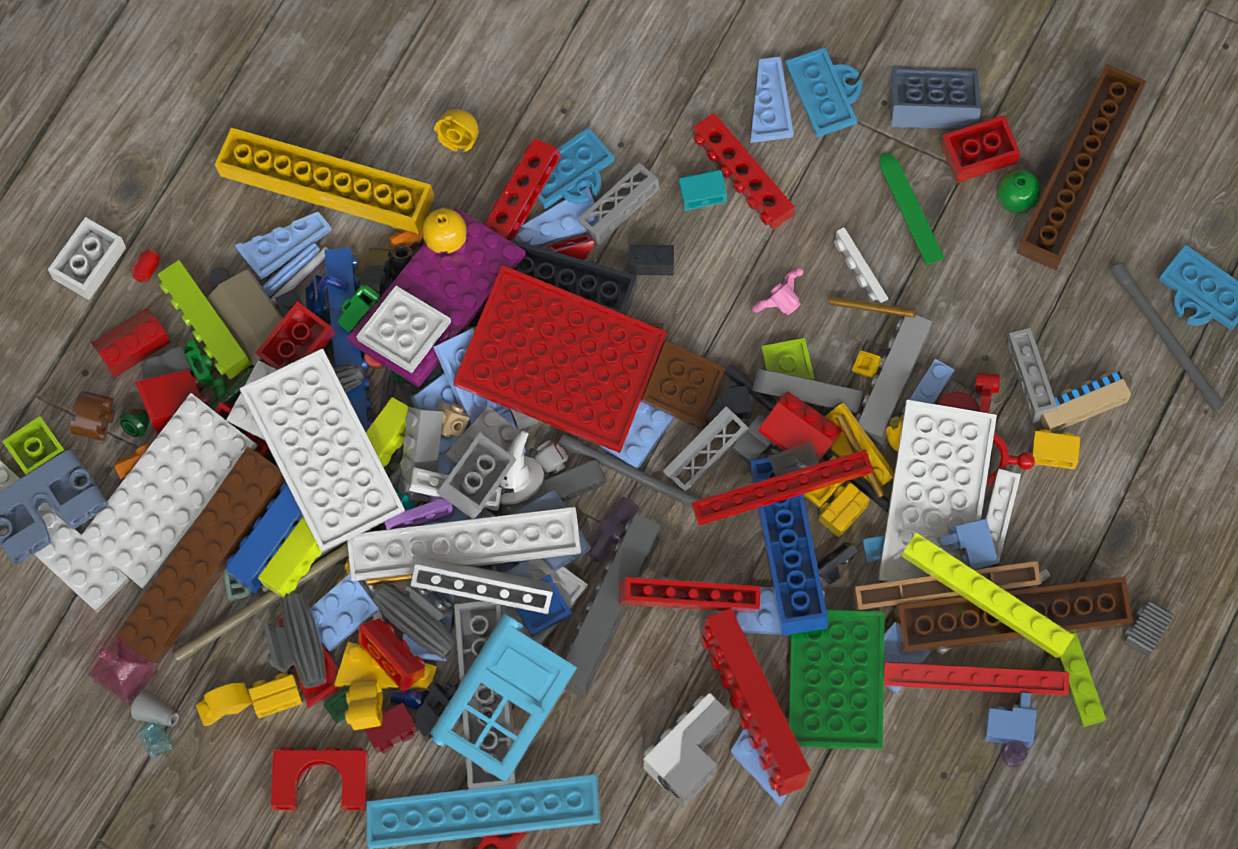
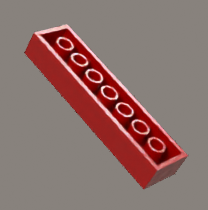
[700,608,811,797]

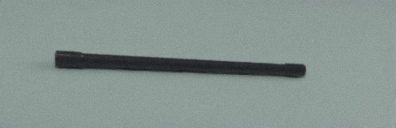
[724,363,890,513]

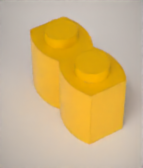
[345,679,383,730]

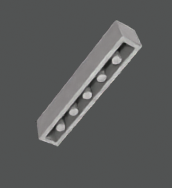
[856,315,932,444]
[411,555,553,614]

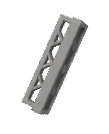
[577,163,660,245]
[1007,328,1057,423]
[663,407,749,492]

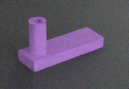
[384,495,453,530]

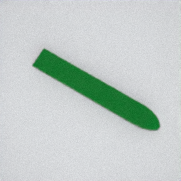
[879,152,945,266]

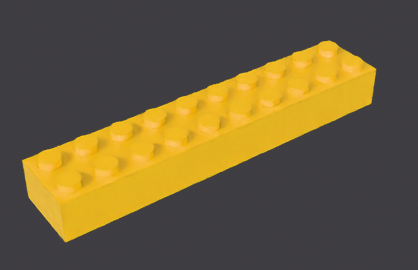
[215,128,435,234]

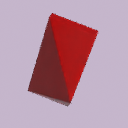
[548,233,594,261]

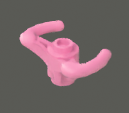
[751,267,804,315]

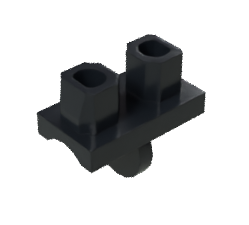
[423,682,463,717]

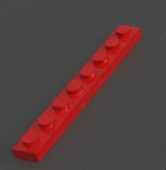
[691,450,873,526]
[884,661,1070,696]

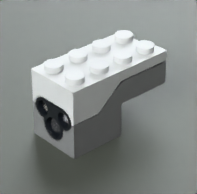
[643,693,730,807]

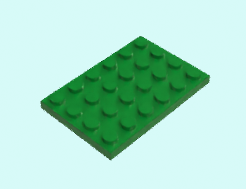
[789,610,885,750]

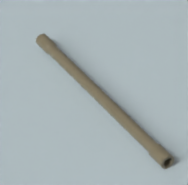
[172,530,369,663]

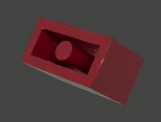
[364,703,418,754]

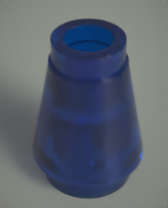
[391,687,426,710]

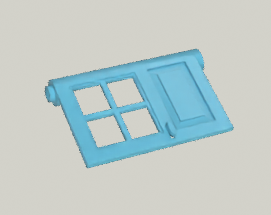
[430,614,577,782]

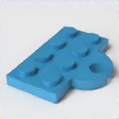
[785,48,863,138]
[523,127,615,209]
[1159,245,1238,331]

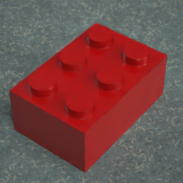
[941,115,1020,183]

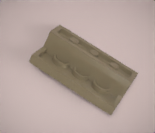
[206,269,283,366]

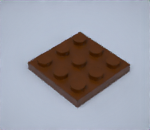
[640,341,726,429]

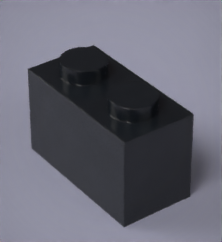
[630,245,674,276]

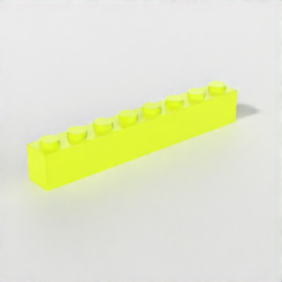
[900,533,1074,658]

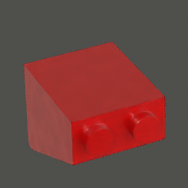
[135,370,209,435]

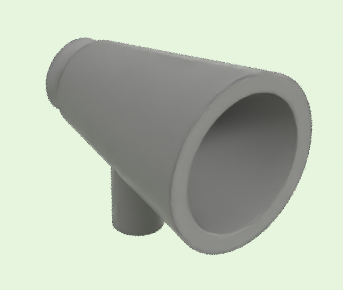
[131,691,179,726]

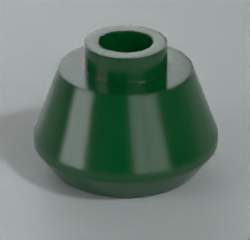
[120,409,149,437]

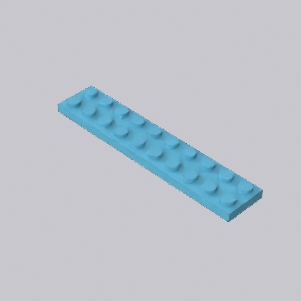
[367,775,600,849]

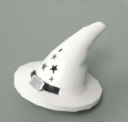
[498,430,544,505]

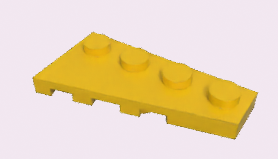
[825,403,895,486]
[335,642,437,690]

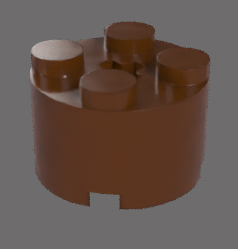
[70,391,115,441]

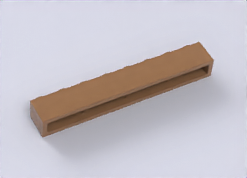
[852,561,1041,610]

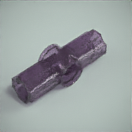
[586,497,639,564]

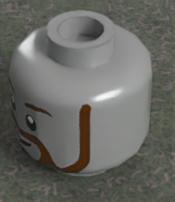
[535,440,568,474]

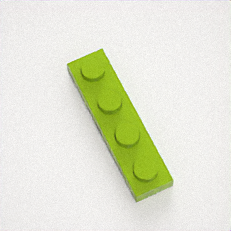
[1059,632,1106,727]

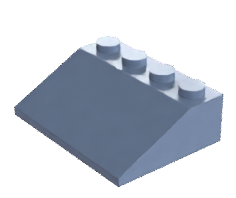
[891,68,981,129]

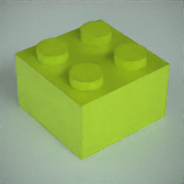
[2,416,65,475]

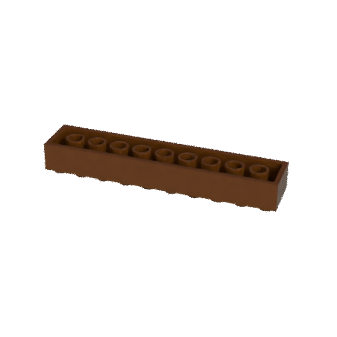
[1016,64,1146,271]
[116,446,285,664]
[894,577,1133,654]

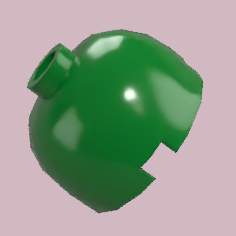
[996,169,1040,214]

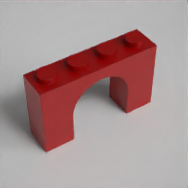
[271,747,369,811]

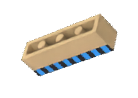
[1040,371,1131,433]

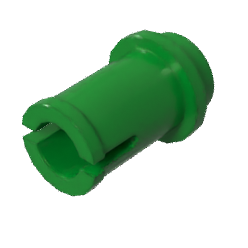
[211,379,229,400]

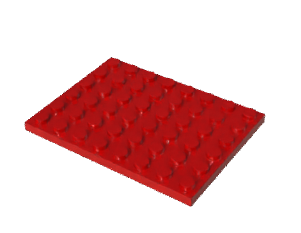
[453,265,667,453]

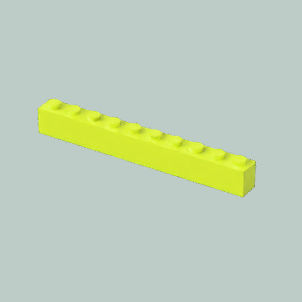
[258,397,408,598]

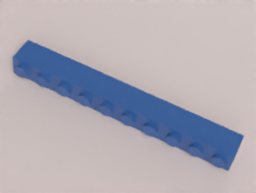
[324,247,373,433]

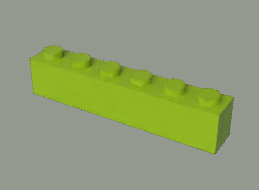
[157,260,252,380]

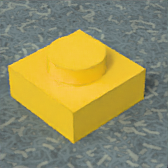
[852,350,882,379]

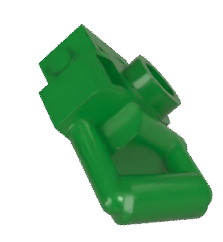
[337,285,381,333]
[184,339,214,387]

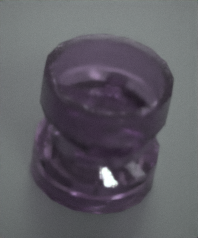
[1002,740,1028,768]

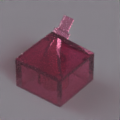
[89,638,158,707]

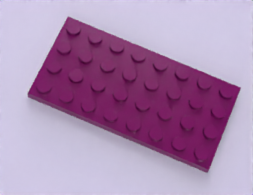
[347,207,526,387]

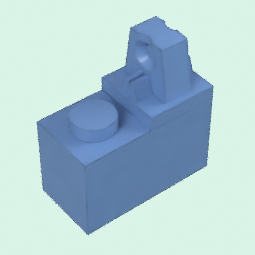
[938,519,998,570]
[984,693,1037,747]

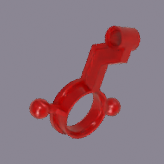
[976,372,1035,485]

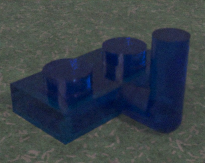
[305,274,348,316]

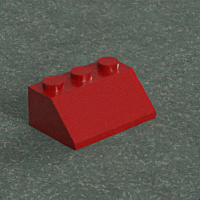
[255,301,335,370]
[91,308,171,378]
[758,391,842,467]
[358,618,425,693]

